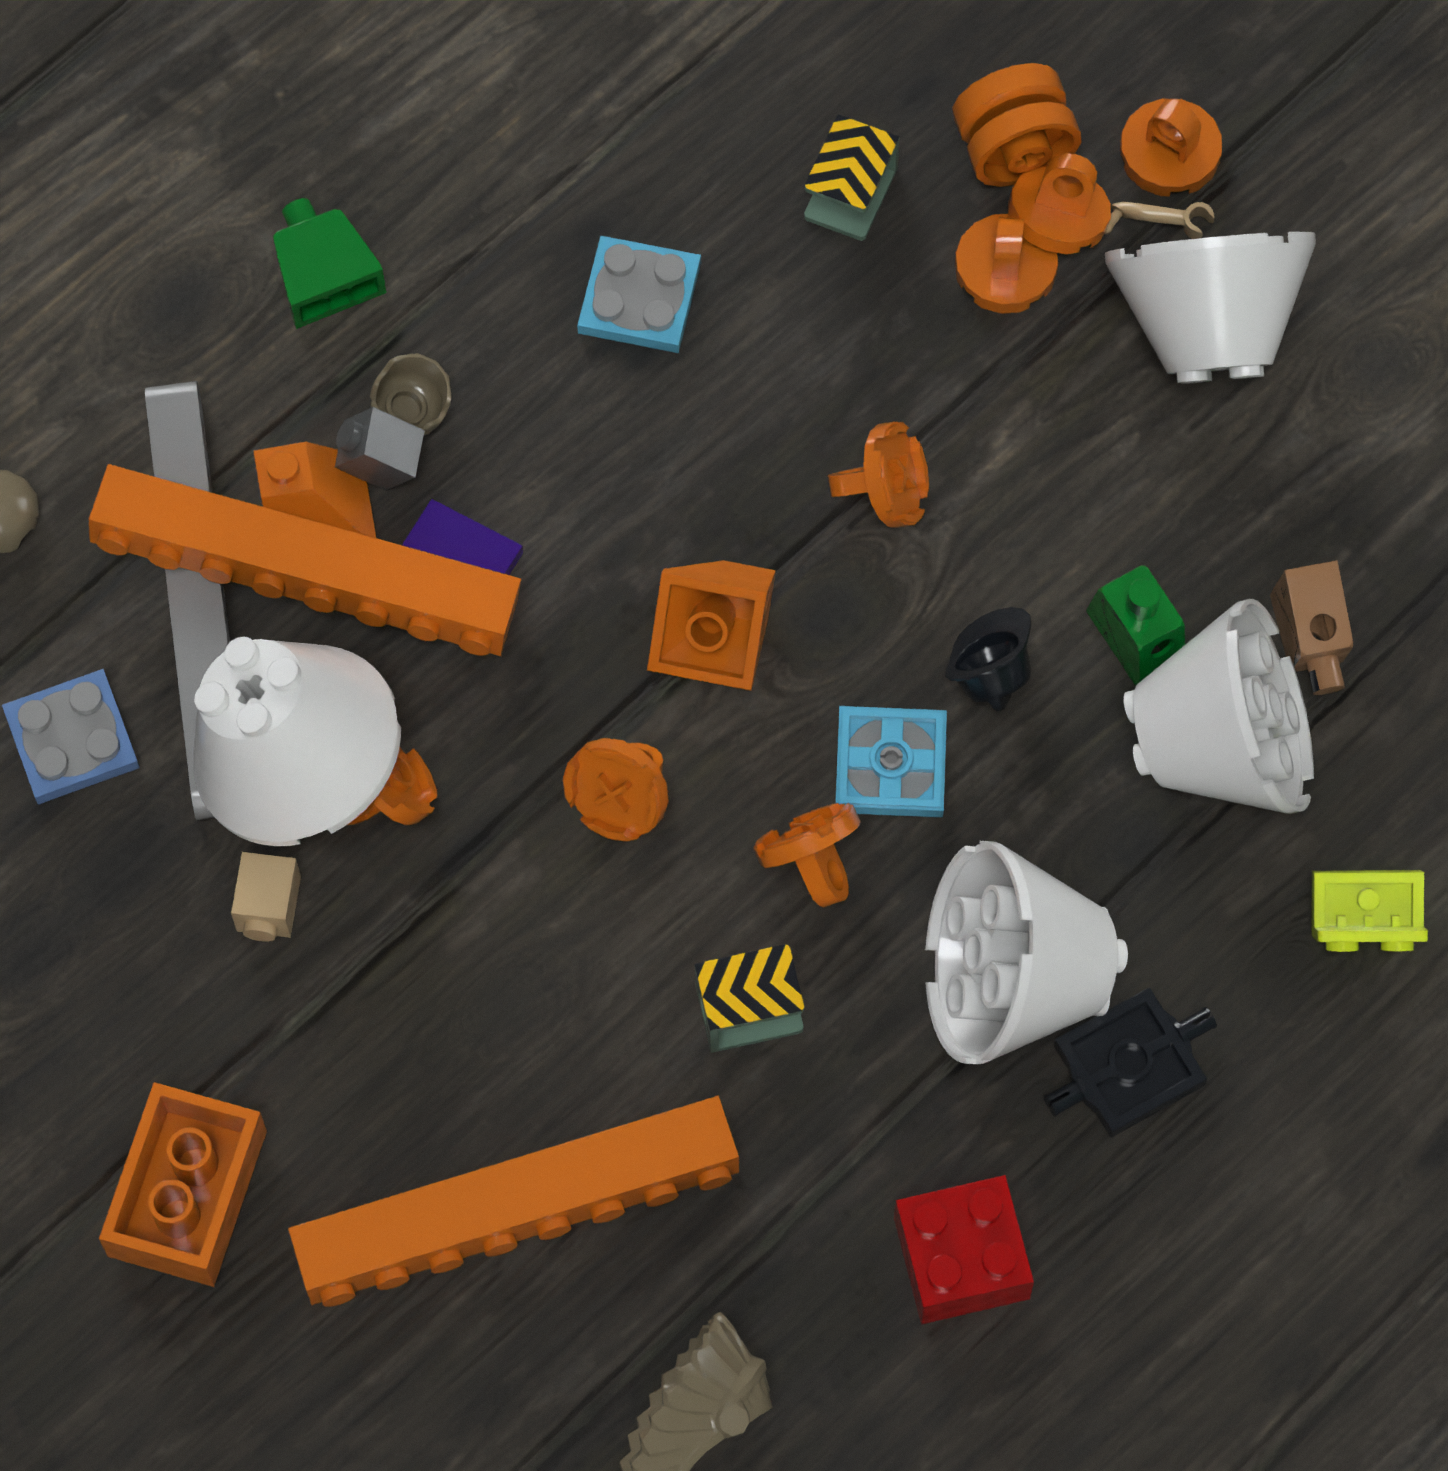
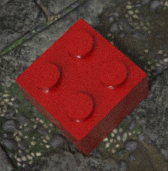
[894,1175,1034,1325]

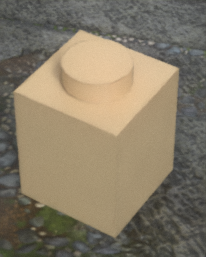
[231,852,301,942]

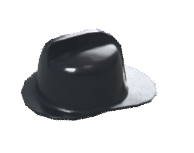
[945,607,1031,711]

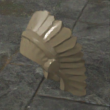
[619,1312,773,1471]

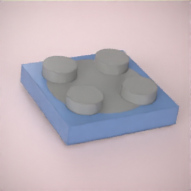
[2,669,140,804]

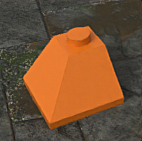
[253,442,377,538]
[647,560,776,691]

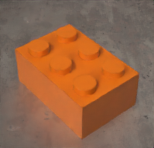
[99,1082,267,1287]

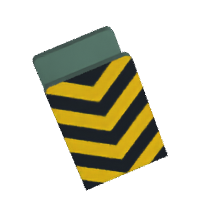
[804,114,900,241]
[694,944,804,1053]

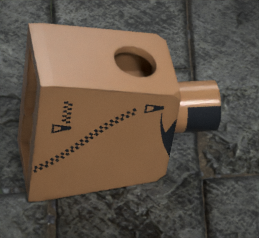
[1270,560,1353,695]

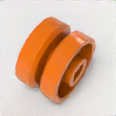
[952,63,1082,187]

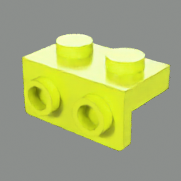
[1312,870,1428,952]

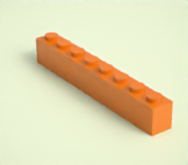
[89,464,521,656]
[288,1095,739,1307]

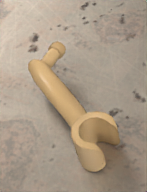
[1105,202,1214,239]

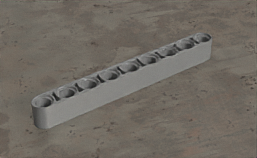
[145,381,230,820]

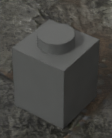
[335,407,424,490]

